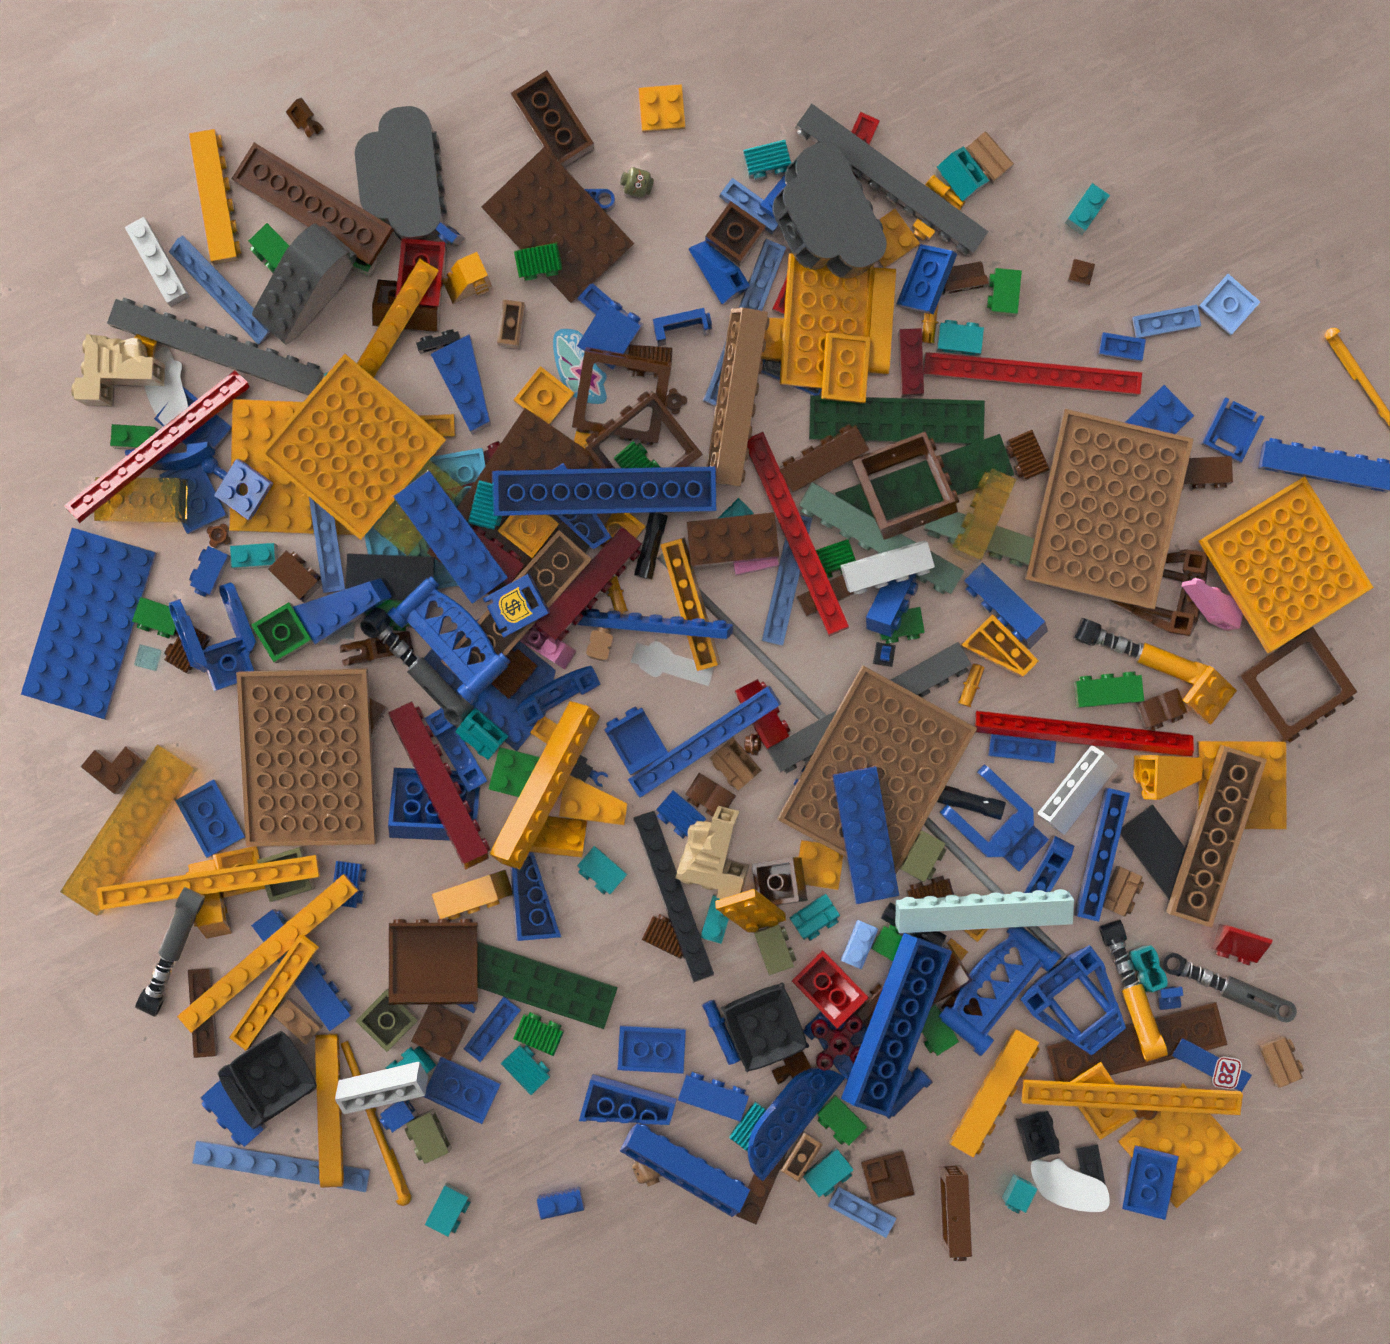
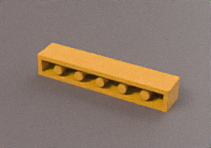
[189,129,242,265]
[660,537,721,671]
[949,1028,1040,1158]

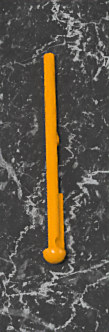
[1325,328,1390,427]
[340,1041,412,1206]

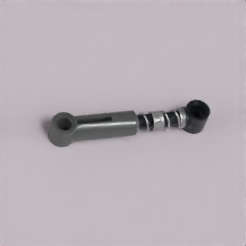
[360,608,474,726]
[135,887,205,1017]
[1160,952,1297,1023]

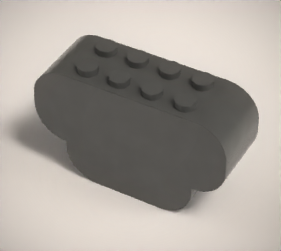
[355,106,447,241]
[772,142,887,279]
[252,223,357,345]

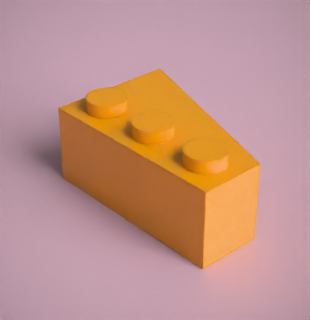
[443,252,492,304]
[961,614,1039,677]
[559,775,628,825]
[186,859,232,939]
[432,869,512,920]

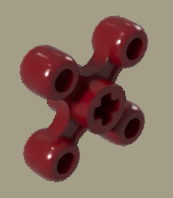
[811,1014,863,1071]

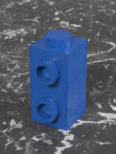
[189,546,231,597]

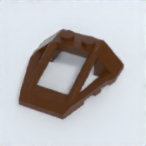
[1109,549,1209,636]

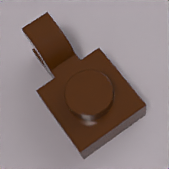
[286,97,324,138]
[772,1050,812,1084]

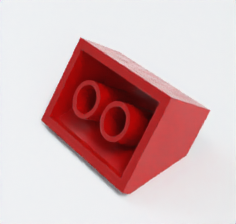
[734,679,791,749]

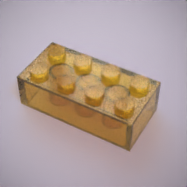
[373,459,464,556]
[952,469,1016,564]
[94,477,187,523]

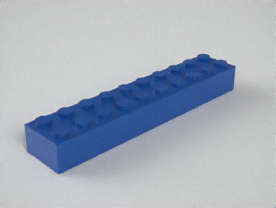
[492,466,716,516]

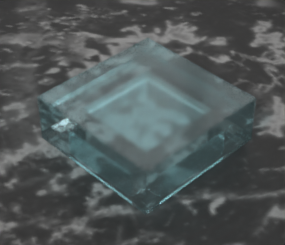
[134,644,162,671]

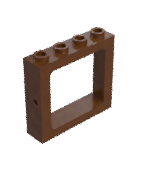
[572,347,672,445]
[584,391,703,469]
[852,432,959,540]
[1237,627,1357,743]
[939,1165,972,1261]

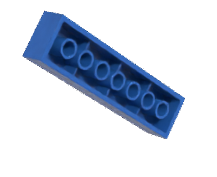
[841,933,952,1117]

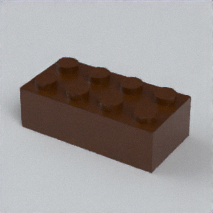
[510,70,594,167]
[687,512,779,568]

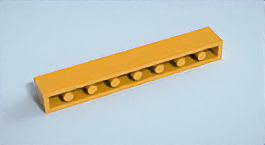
[489,701,600,870]

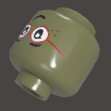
[620,167,654,198]

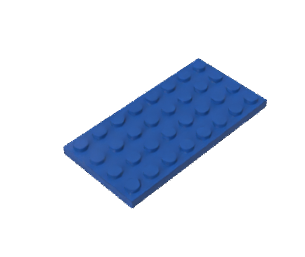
[21,528,157,720]

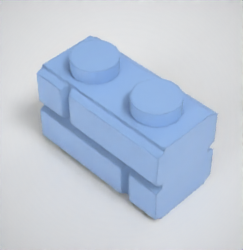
[840,920,878,969]

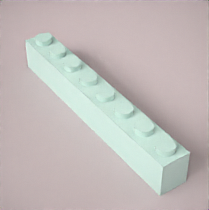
[895,889,1074,933]

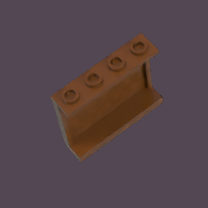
[389,919,478,1005]

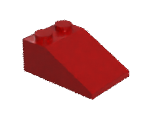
[395,238,447,307]
[1212,924,1273,966]
[792,950,869,1029]

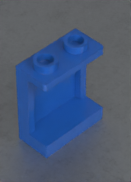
[577,300,644,370]
[653,308,712,347]
[604,706,668,775]

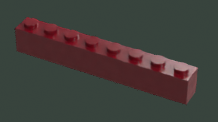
[388,701,491,870]

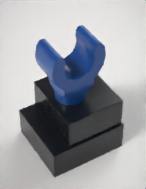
[873,642,896,667]
[570,755,608,787]

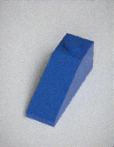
[1024,836,1074,893]

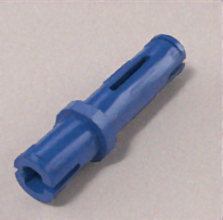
[702,999,741,1065]

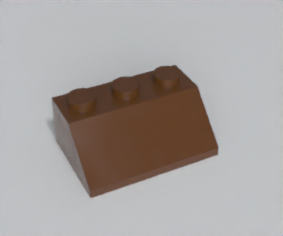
[372,279,443,331]

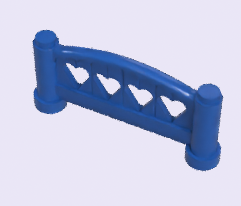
[387,576,511,705]
[939,927,1061,1056]
[803,1011,933,1119]

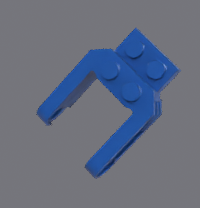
[169,582,256,692]
[939,764,1049,872]

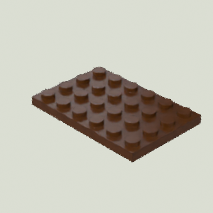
[481,147,634,303]

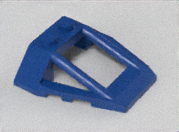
[1020,945,1126,1055]

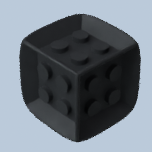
[721,982,809,1072]
[218,1031,317,1129]

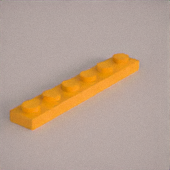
[357,259,438,377]
[229,934,319,1051]

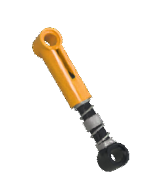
[1074,618,1208,686]
[1099,919,1168,1062]

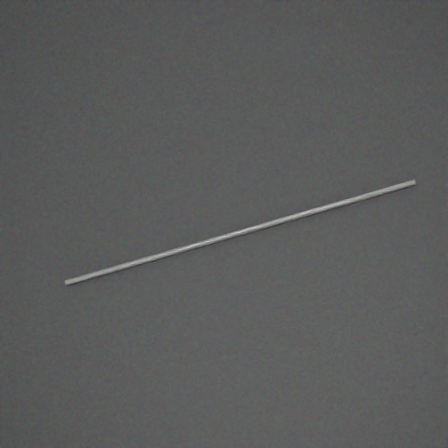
[657,553,1066,960]

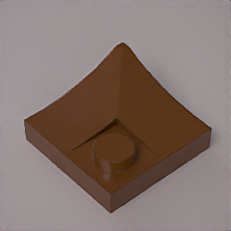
[932,944,972,1005]
[861,1151,915,1206]

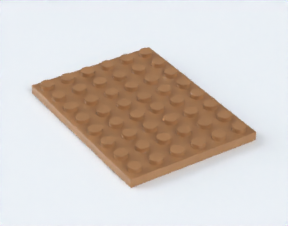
[1025,409,1194,610]
[777,665,977,874]
[236,668,377,846]

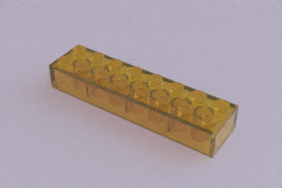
[60,744,198,916]

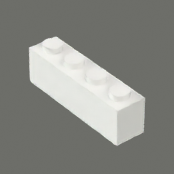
[125,217,190,307]
[840,540,935,595]
[1037,745,1118,835]
[335,1062,428,1114]

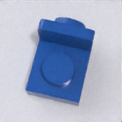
[1157,986,1183,1010]

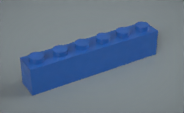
[1258,438,1390,493]
[1074,788,1130,922]
[251,909,353,1031]
[620,1123,750,1217]

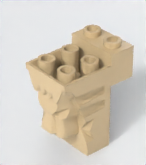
[71,334,165,407]
[676,806,749,899]

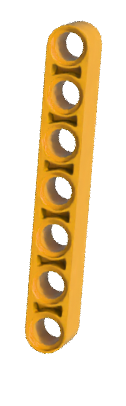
[315,1034,344,1188]

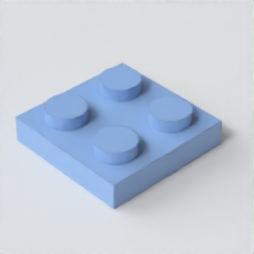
[1198,274,1260,336]

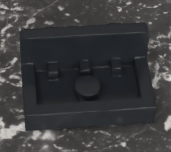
[1016,1111,1060,1161]

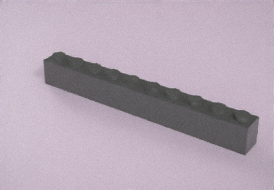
[795,104,989,255]
[107,297,324,396]
[767,642,972,774]

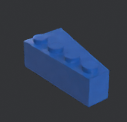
[431,334,491,434]
[553,463,612,549]
[964,562,1048,649]
[293,578,392,644]
[510,852,561,941]
[579,1074,677,1125]

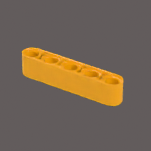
[868,267,896,374]

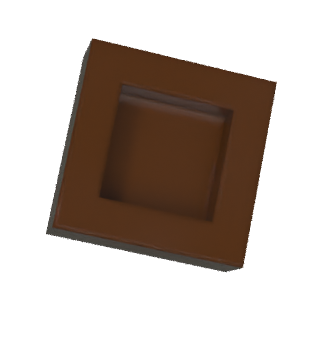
[1068,259,1095,286]

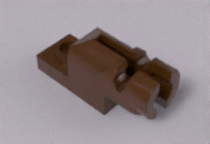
[339,631,414,666]

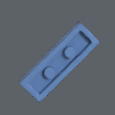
[719,178,779,234]
[1132,305,1201,338]
[828,1186,897,1238]

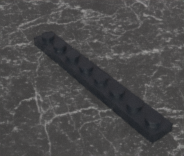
[633,811,714,983]

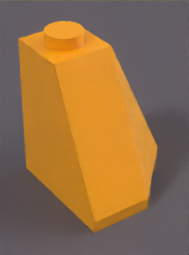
[1133,755,1203,800]

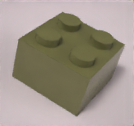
[899,831,947,882]
[257,847,315,902]
[754,924,796,976]
[356,988,420,1052]
[405,1108,452,1164]

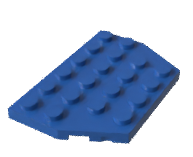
[424,618,556,751]

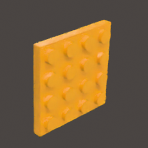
[1197,741,1287,829]
[1117,1083,1242,1208]

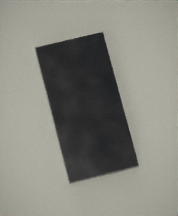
[346,553,435,600]
[1120,804,1186,901]

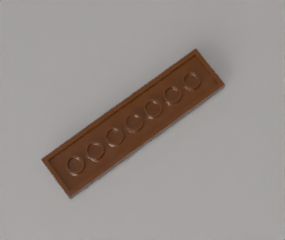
[231,142,394,266]
[1046,1002,1228,1082]

